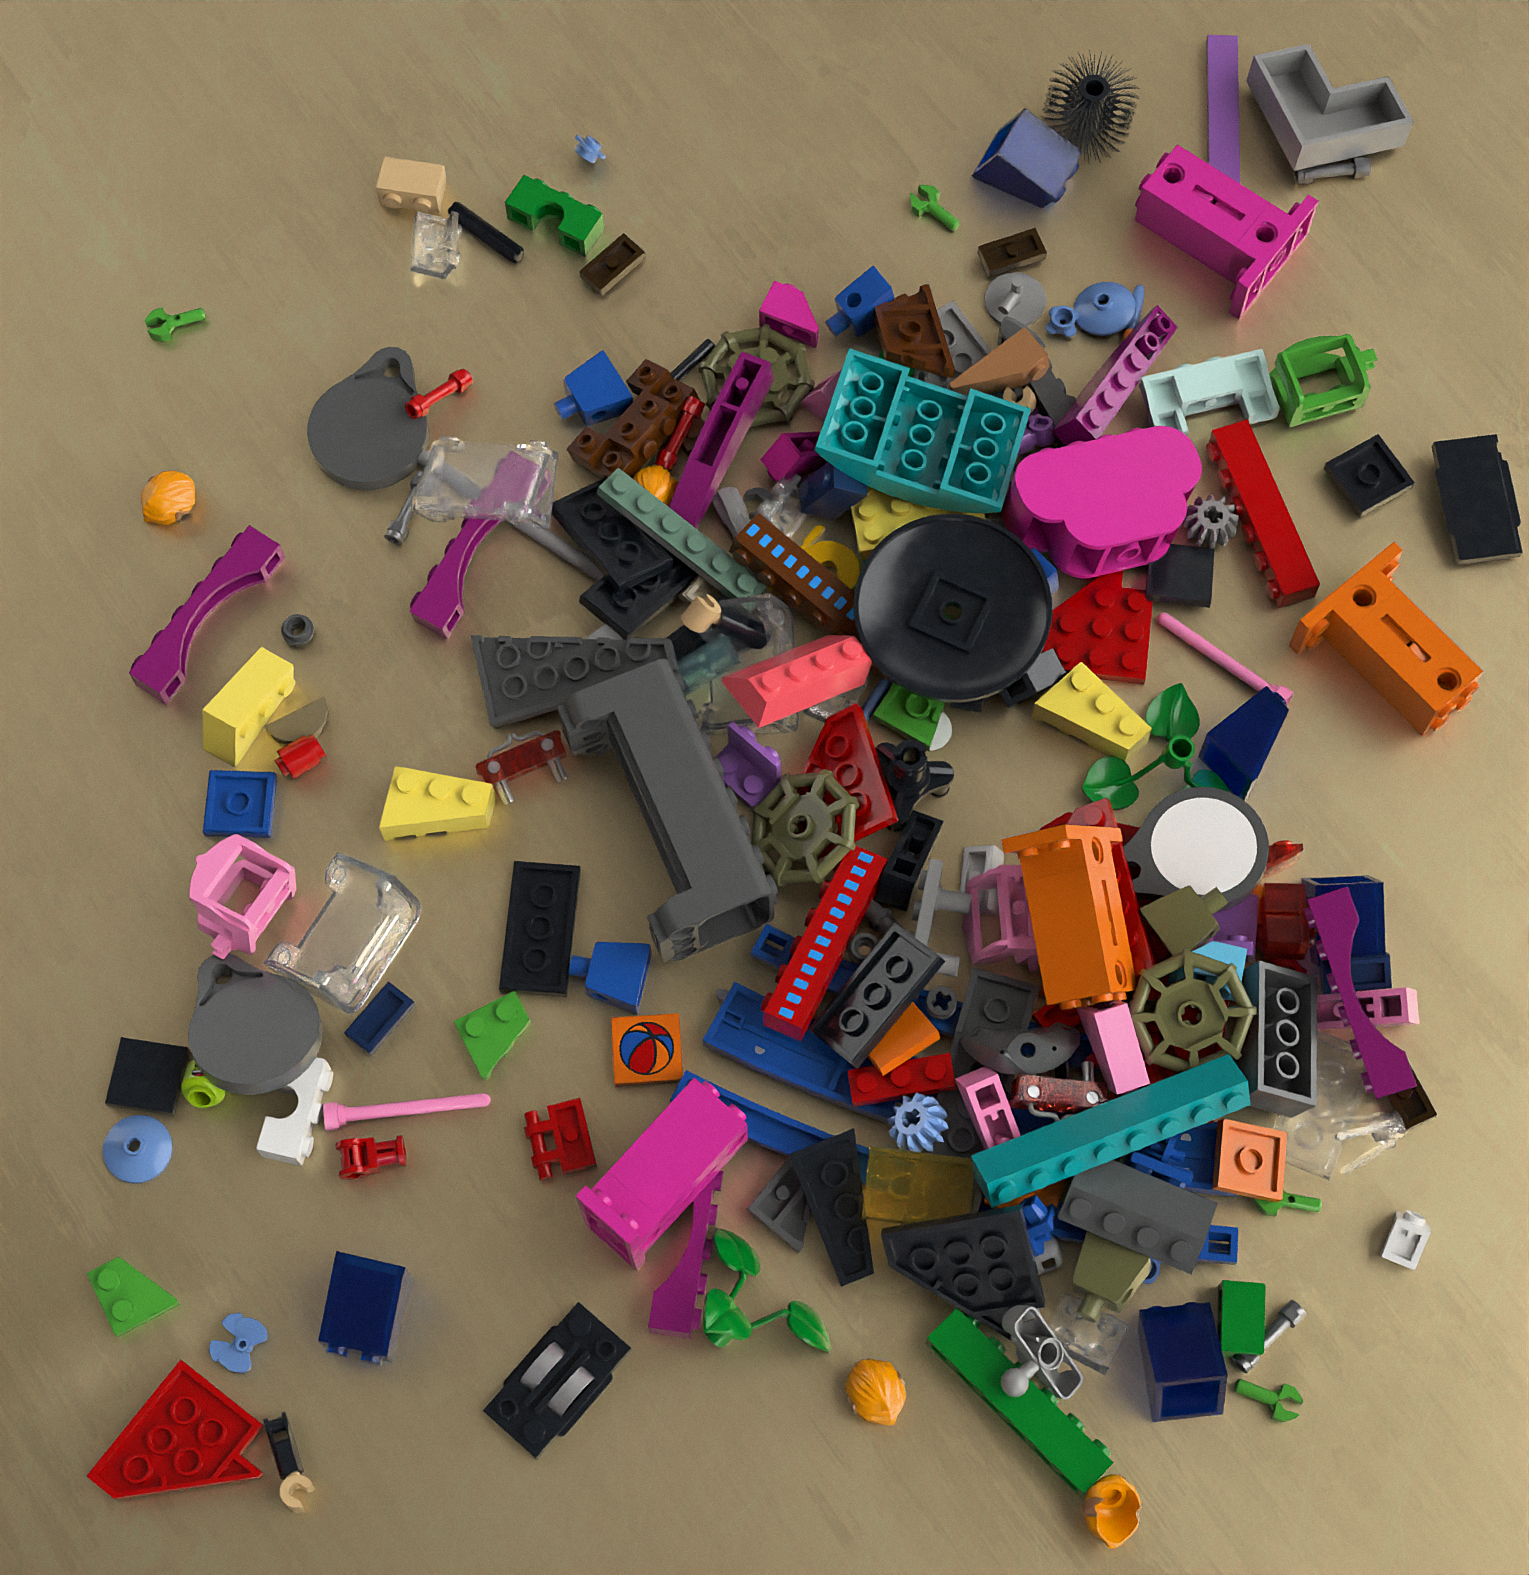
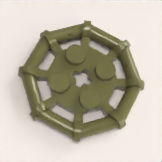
[698,324,815,427]
[751,769,859,887]
[1129,948,1257,1073]

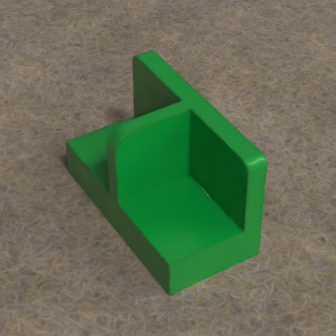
[1216,1280,1266,1358]

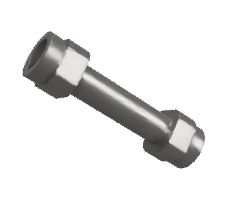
[1294,157,1371,185]
[384,471,434,545]
[1232,1300,1307,1374]

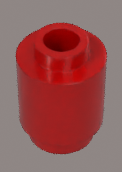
[274,734,326,779]

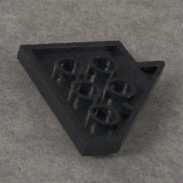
[881,1205,1045,1340]

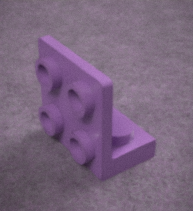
[716,721,781,810]
[1205,894,1259,962]

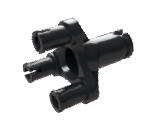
[875,740,954,832]

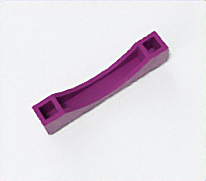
[409,452,549,639]
[129,525,285,705]
[1304,887,1417,1099]
[648,1170,724,1339]

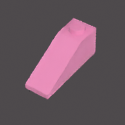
[1317,987,1419,1030]
[955,1066,1021,1150]

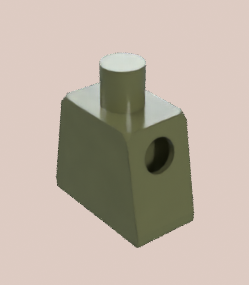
[1140,885,1228,956]
[1072,1231,1152,1323]

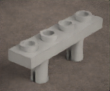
[909,859,972,998]

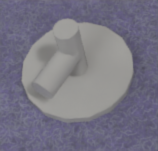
[985,272,1046,326]

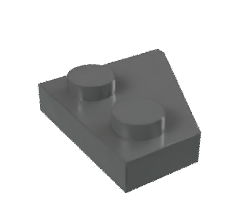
[746,1157,811,1253]

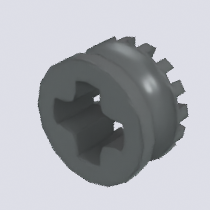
[926,986,957,1020]

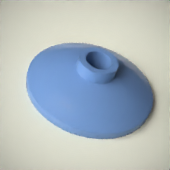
[1073,282,1136,336]
[103,1115,173,1183]

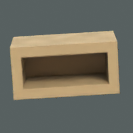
[376,157,447,213]

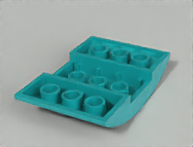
[815,348,1031,513]

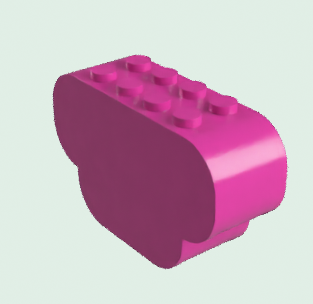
[1001,426,1202,578]

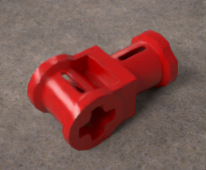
[335,1135,407,1180]

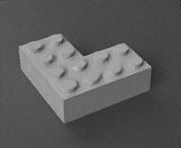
[1246,44,1414,171]

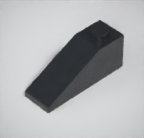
[875,810,944,911]

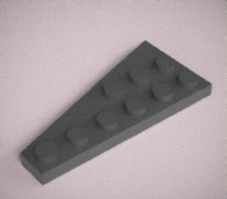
[471,635,679,729]

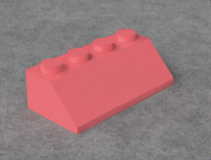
[721,635,872,728]

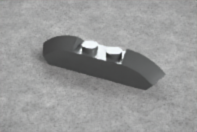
[997,316,1076,445]

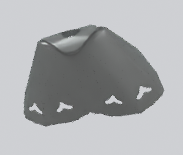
[960,1022,1080,1075]

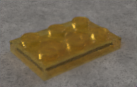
[862,1146,974,1224]

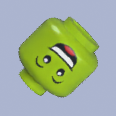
[181,1059,226,1108]

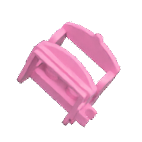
[189,834,297,960]
[962,865,1039,973]

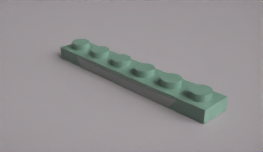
[596,468,767,612]

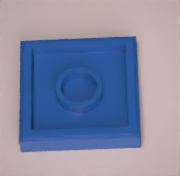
[203,770,277,838]

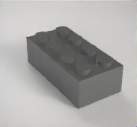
[1234,960,1317,1118]

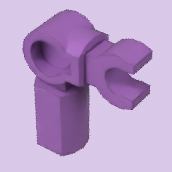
[1017,407,1056,456]

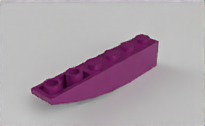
[1052,305,1178,446]
[669,351,774,529]

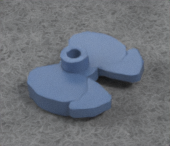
[209,1312,268,1374]

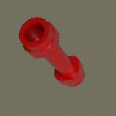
[405,368,473,419]
[654,396,706,472]

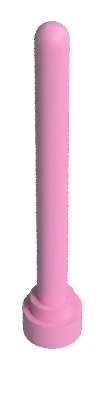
[1157,612,1294,714]
[323,1093,490,1131]

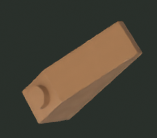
[949,327,1050,396]

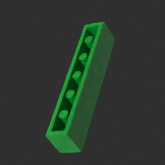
[925,1308,1114,1498]

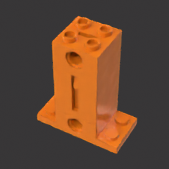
[1289,542,1484,736]
[1001,825,1137,1010]

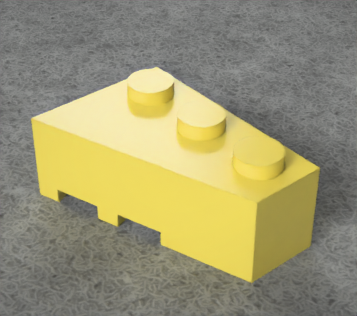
[202,647,295,768]
[1031,662,1152,762]
[379,766,496,841]

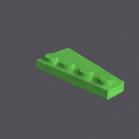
[873,614,954,751]

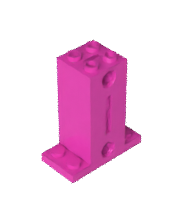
[1135,144,1319,319]
[576,1078,748,1271]

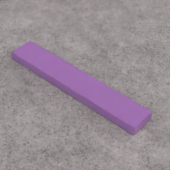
[1206,35,1240,183]

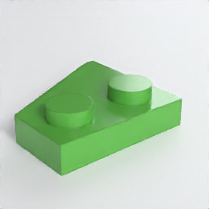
[454,991,531,1081]
[87,1256,180,1337]

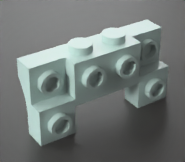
[1139,349,1280,436]

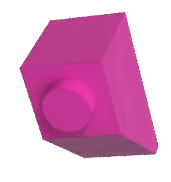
[759,281,819,348]
[760,431,827,483]

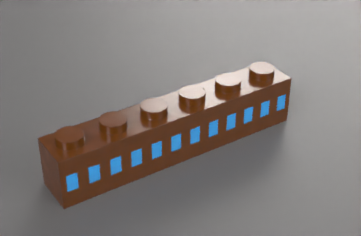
[728,513,880,675]

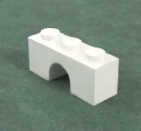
[256,1057,333,1166]

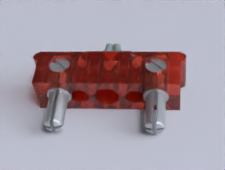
[475,730,567,805]
[1009,1055,1108,1122]

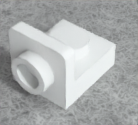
[1380,1210,1431,1270]

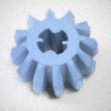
[887,1093,949,1155]

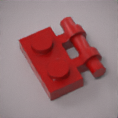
[524,1098,597,1181]

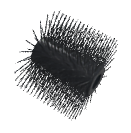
[1040,50,1140,164]

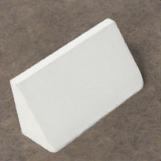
[959,845,1004,915]

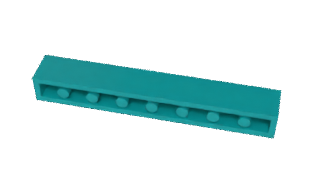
[971,1054,1251,1208]

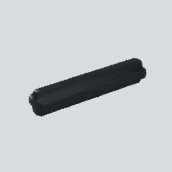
[448,202,524,263]

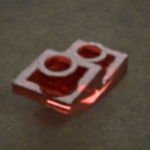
[1262,840,1304,879]

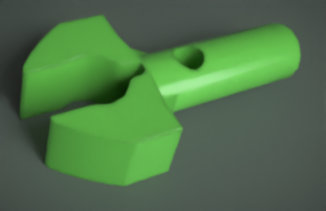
[910,185,960,231]
[145,307,206,342]
[1253,1190,1322,1217]
[1234,1379,1303,1423]

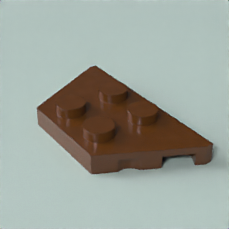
[873,284,955,378]

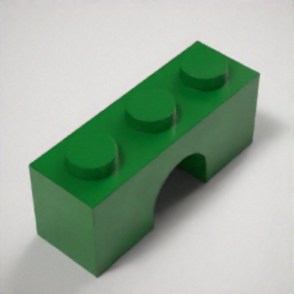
[505,175,605,257]

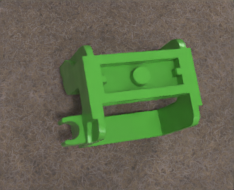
[1269,334,1378,428]

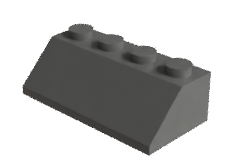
[1057,1160,1218,1275]

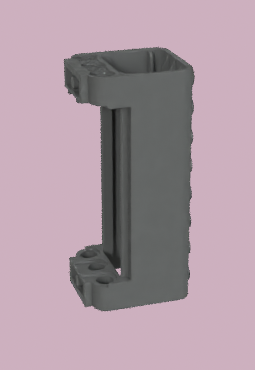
[557,659,778,963]

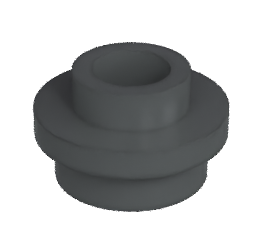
[281,614,314,646]
[847,933,879,966]

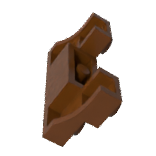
[566,359,700,481]

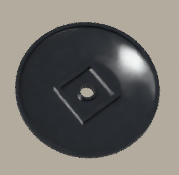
[854,514,1052,702]

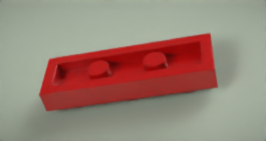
[847,1053,957,1107]

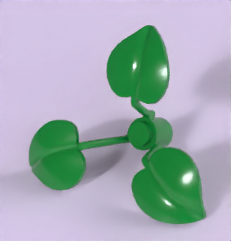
[1081,683,1230,810]
[703,1228,831,1353]

